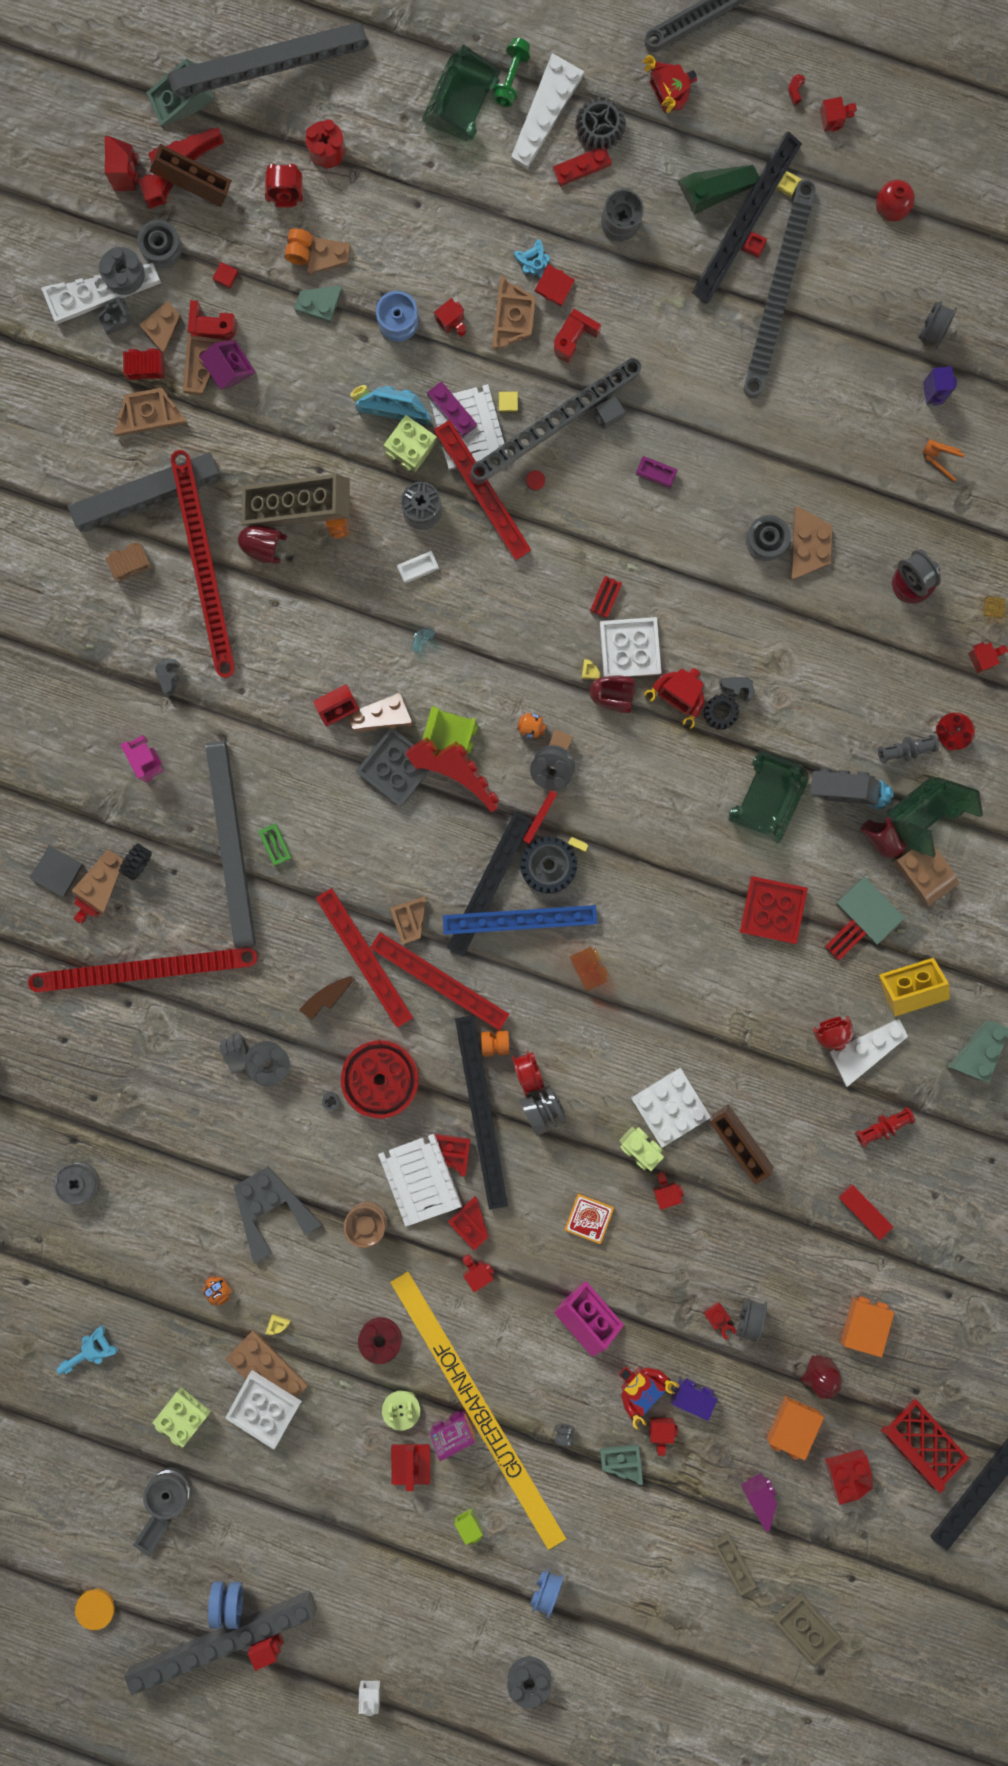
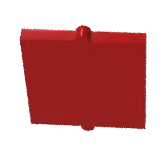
[534,264,575,307]

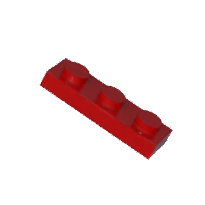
[553,145,612,187]

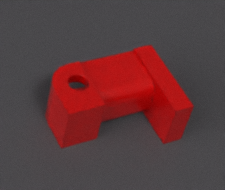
[187,300,237,341]
[554,308,601,364]

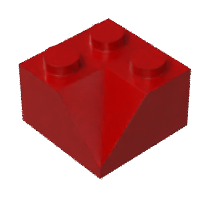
[105,136,139,191]
[825,1449,873,1505]

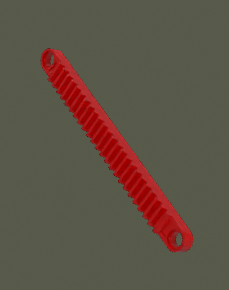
[171,450,235,678]
[28,948,258,992]

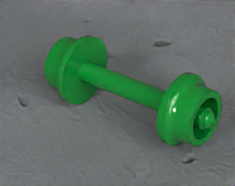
[494,38,530,107]

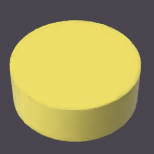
[350,385,370,402]

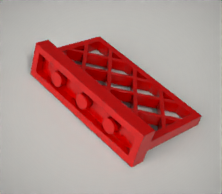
[880,1399,969,1493]

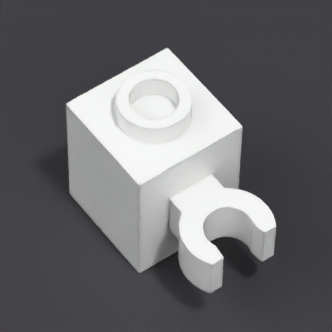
[359,1681,380,1716]

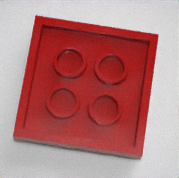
[739,876,808,944]

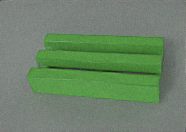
[258,823,292,866]

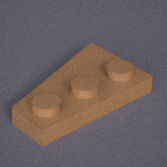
[183,335,226,395]
[72,849,124,915]

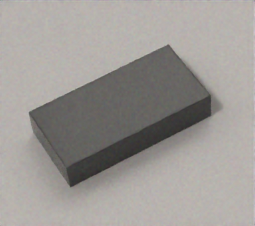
[133,1516,172,1556]

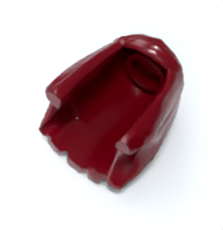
[238,525,287,564]
[589,675,635,713]
[860,808,908,859]
[800,1355,842,1399]

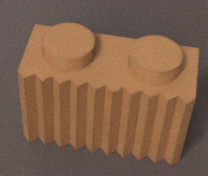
[105,543,152,582]

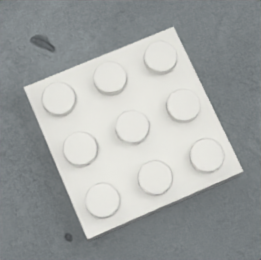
[600,617,661,677]
[631,1068,711,1148]
[225,1370,302,1449]

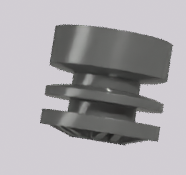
[601,189,644,241]
[401,481,442,530]
[519,1085,566,1136]

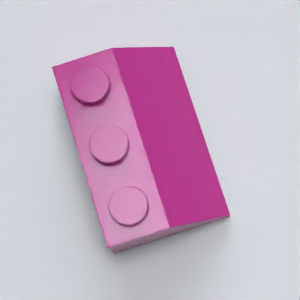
[554,1281,624,1357]

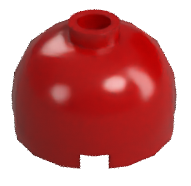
[875,180,915,222]
[813,1016,854,1051]

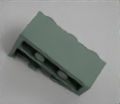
[946,1021,1008,1083]

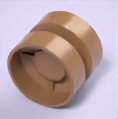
[344,1201,387,1248]

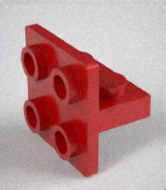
[391,1444,430,1491]

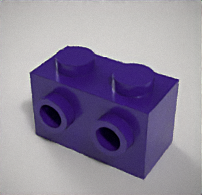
[923,366,957,406]
[670,1378,718,1421]

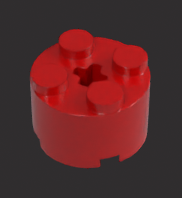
[305,119,345,169]
[265,164,303,208]

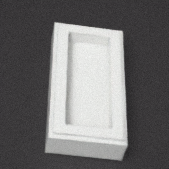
[397,551,439,584]

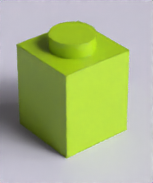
[454,1508,483,1545]

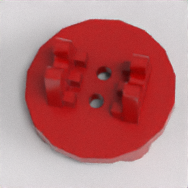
[936,712,975,751]

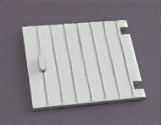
[430,384,507,470]
[378,1134,462,1227]

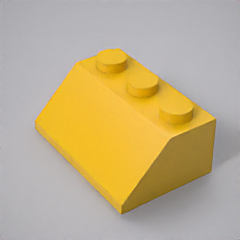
[879,958,950,1016]

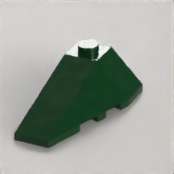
[678,165,759,215]

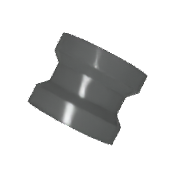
[555,1424,575,1446]

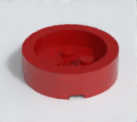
[341,1039,420,1119]

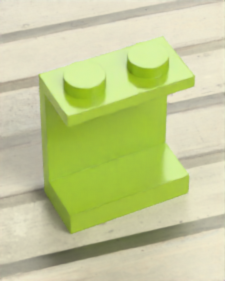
[422,706,479,754]

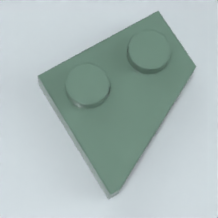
[294,286,342,323]
[600,1444,643,1485]

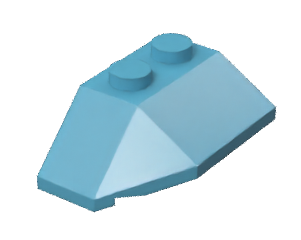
[356,386,432,426]

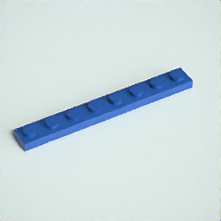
[442,905,597,935]

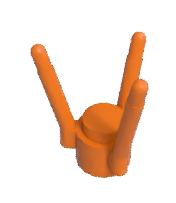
[922,439,965,482]

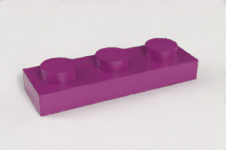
[427,381,477,438]

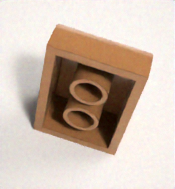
[892,838,959,908]

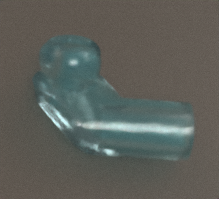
[411,628,434,652]

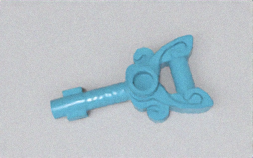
[514,239,550,278]
[56,1325,119,1375]

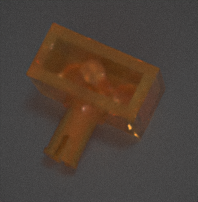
[569,946,609,991]

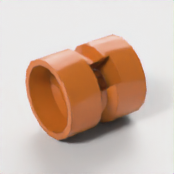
[284,228,313,265]
[481,1030,510,1057]

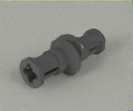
[878,735,939,763]

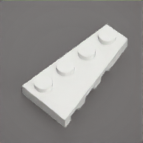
[829,1019,908,1087]

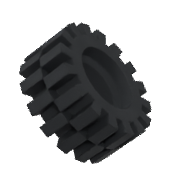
[704,694,740,730]
[119,843,152,881]

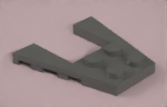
[234,1166,323,1264]

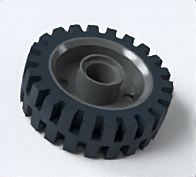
[520,837,577,894]

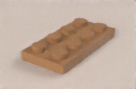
[225,1329,308,1397]

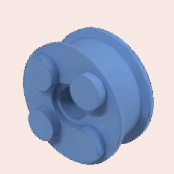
[530,1568,564,1619]

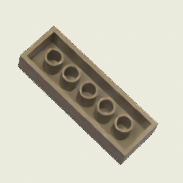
[242,474,350,527]

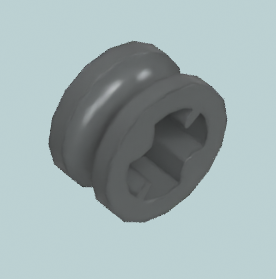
[322,1092,340,1110]

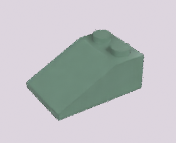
[146,59,214,127]

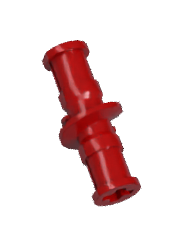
[855,1107,915,1148]

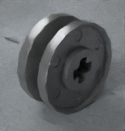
[54,1162,99,1205]

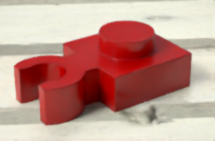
[704,1302,736,1340]

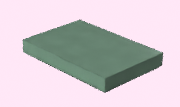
[836,876,904,945]

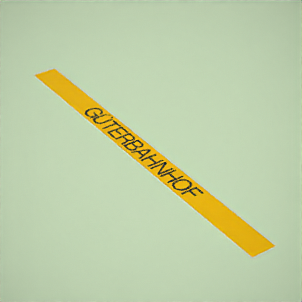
[390,1271,566,1550]

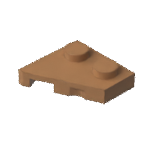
[307,237,351,276]
[139,301,181,354]
[390,896,426,945]

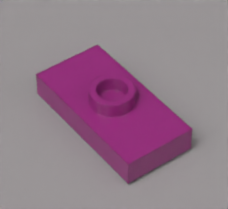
[635,456,678,489]

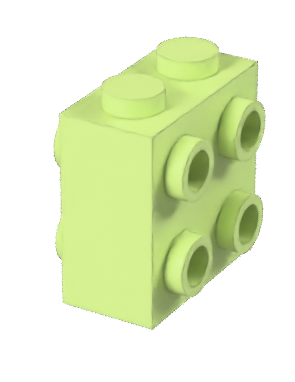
[383,415,437,473]
[619,1126,664,1171]
[153,1387,211,1448]

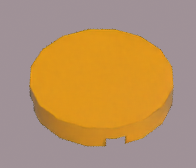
[75,1588,115,1630]

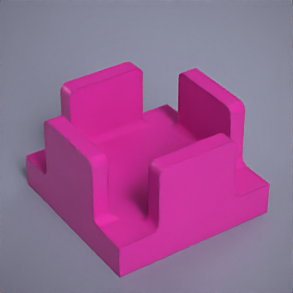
[120,735,164,783]

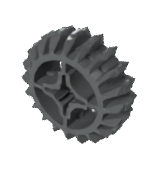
[575,97,626,150]

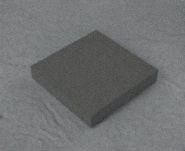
[30,845,84,897]

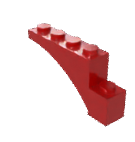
[138,127,224,209]
[406,737,499,812]

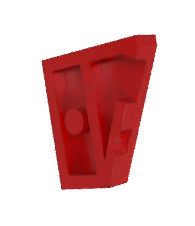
[433,1133,471,1177]
[448,1196,488,1250]

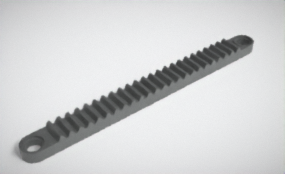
[645,0,750,52]
[744,180,816,398]

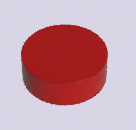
[526,470,545,491]

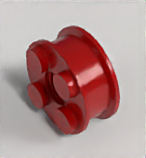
[512,1051,545,1097]

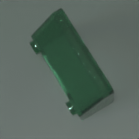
[887,777,983,858]

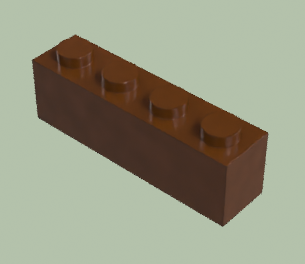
[149,144,232,208]
[709,1104,774,1185]

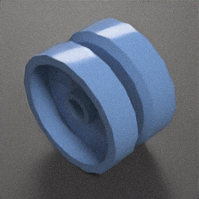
[376,291,419,342]
[208,1581,243,1629]

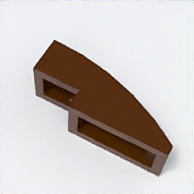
[299,976,355,1019]

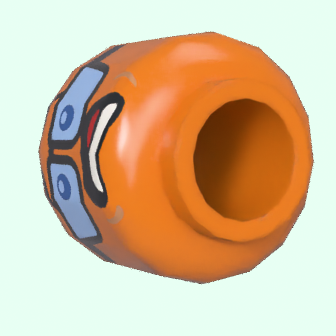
[517,713,546,740]
[202,1276,232,1306]

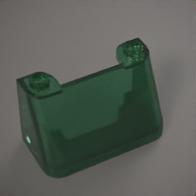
[422,44,501,141]
[729,751,809,843]

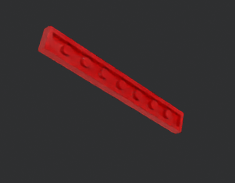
[434,420,531,561]
[316,888,414,1028]
[370,932,510,1031]

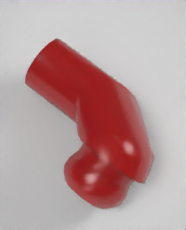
[788,74,805,105]

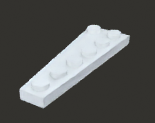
[511,53,584,169]
[41,263,161,324]

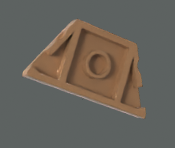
[492,276,536,350]
[113,388,187,437]
[790,506,832,580]

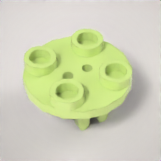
[382,1390,421,1431]

